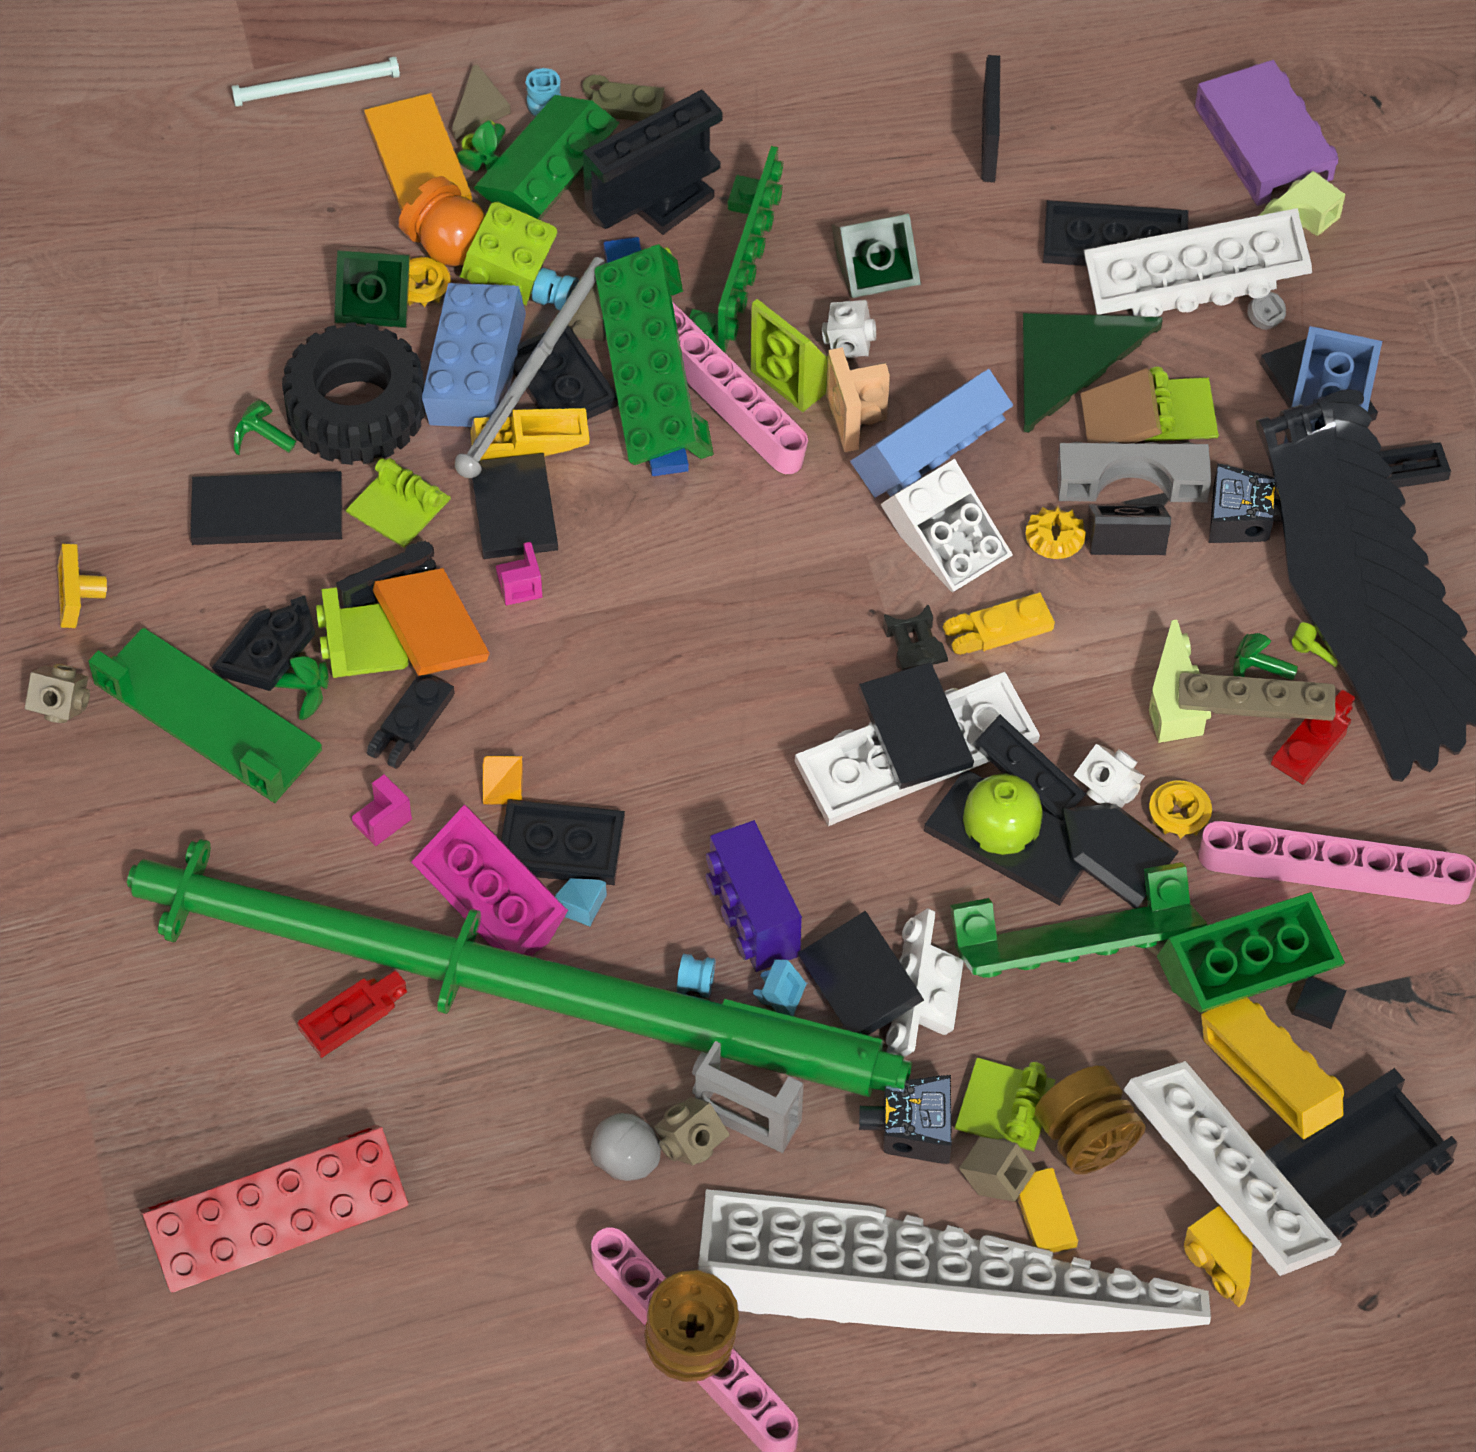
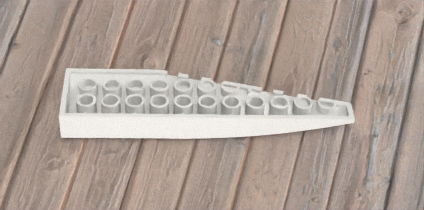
[698,1189,1211,1334]

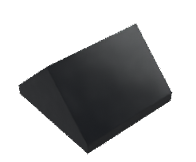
[1088,504,1171,555]

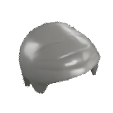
[590,1113,661,1181]

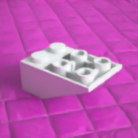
[881,459,1013,592]

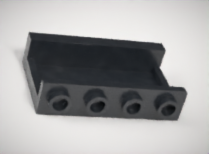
[583,89,723,229]
[1265,1068,1458,1240]

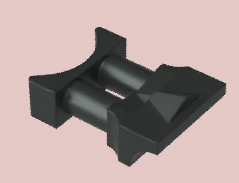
[883,605,948,671]

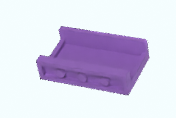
[1195,60,1338,206]

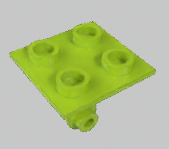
[1145,367,1219,442]
[346,458,451,548]
[955,1058,1056,1151]

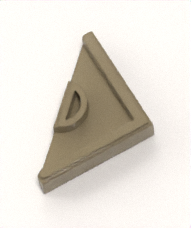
[452,64,511,139]

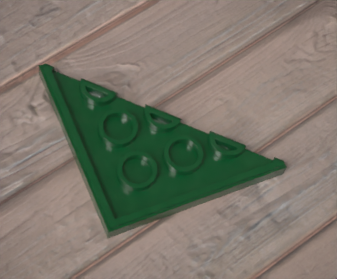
[1022,313,1163,432]

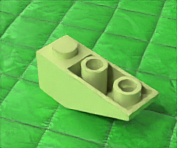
[1149,620,1211,743]

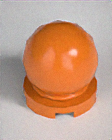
[399,176,486,267]

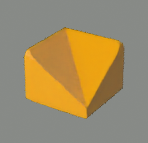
[483,756,523,805]

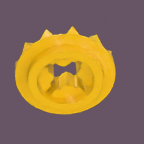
[408,257,451,307]
[1026,505,1086,559]
[1148,781,1212,839]

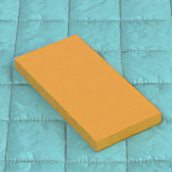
[364,93,472,212]

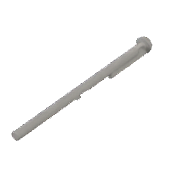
[455,257,606,478]

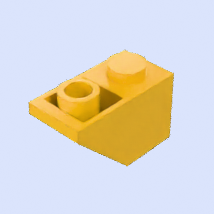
[1184,1205,1253,1307]

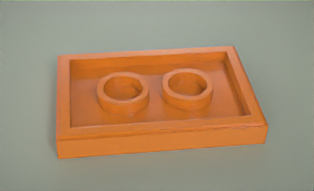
[373,568,490,676]

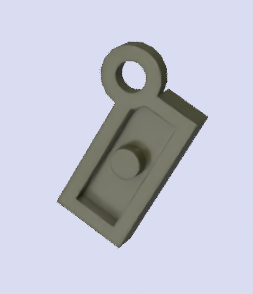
[583,75,665,121]

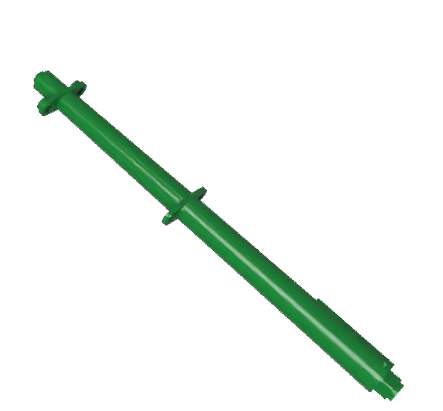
[127,839,912,1097]

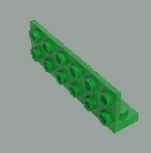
[689,146,783,353]
[595,244,714,465]
[88,628,322,803]
[950,862,1207,978]

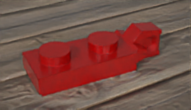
[1271,689,1355,785]
[297,970,407,1058]

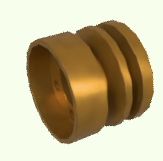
[1035,1065,1146,1175]
[644,1270,739,1382]

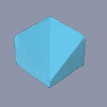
[555,878,607,927]

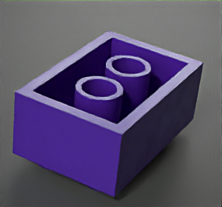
[706,820,802,972]

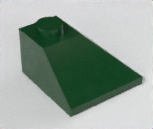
[334,246,410,328]

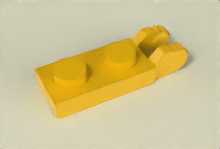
[943,592,1055,655]

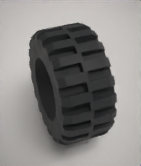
[282,322,426,465]

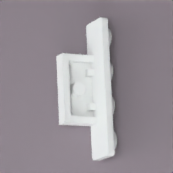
[886,908,964,1057]

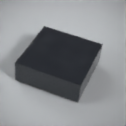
[1293,977,1347,1029]

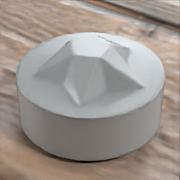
[1248,292,1286,330]

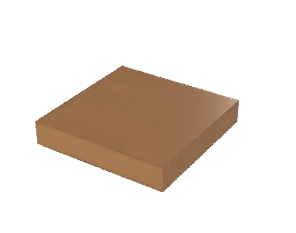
[1081,368,1162,444]

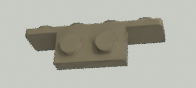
[1178,673,1335,720]

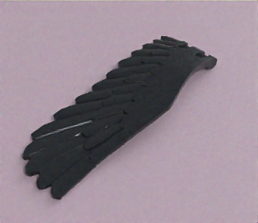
[1256,389,1476,782]

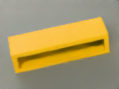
[1201,998,1344,1140]

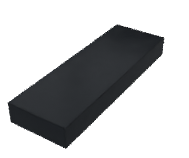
[972,714,1086,821]

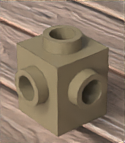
[25,664,90,723]
[654,1097,730,1166]

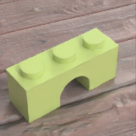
[1258,171,1345,236]

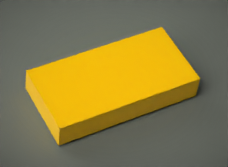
[1017,1168,1078,1253]

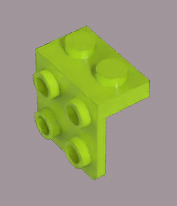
[460,202,557,305]
[316,587,409,678]

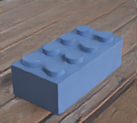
[422,283,526,427]
[1283,326,1382,444]
[850,368,1014,498]

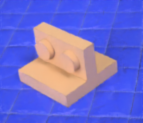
[826,347,890,452]

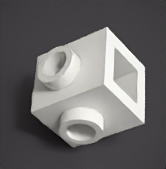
[822,300,876,358]
[1074,744,1145,808]

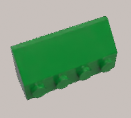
[474,95,620,220]
[1157,892,1345,1013]

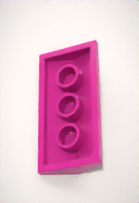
[411,804,568,956]

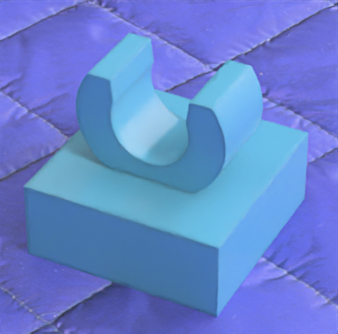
[753,960,807,1016]

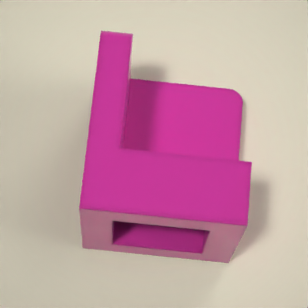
[496,542,542,606]
[352,774,412,846]

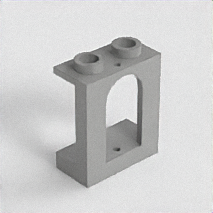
[692,1041,804,1153]

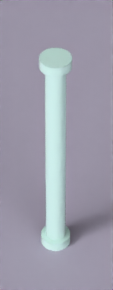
[232,56,400,107]

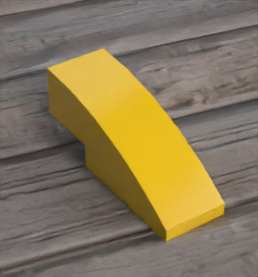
[470,408,590,460]

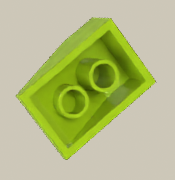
[751,299,828,412]

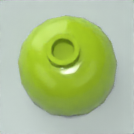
[963,773,1043,855]

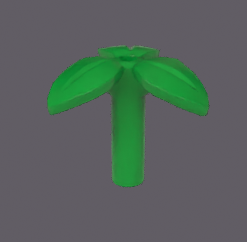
[457,120,506,172]
[233,399,297,455]
[1232,633,1298,680]
[275,656,329,720]

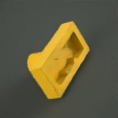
[57,544,107,628]

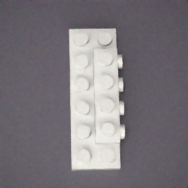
[1084,208,1312,317]
[795,672,1040,826]
[1124,1061,1342,1276]

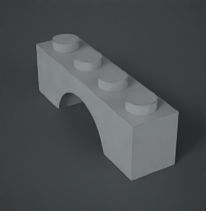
[1057,442,1211,502]

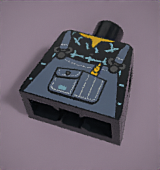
[1209,464,1282,543]
[859,1075,952,1164]

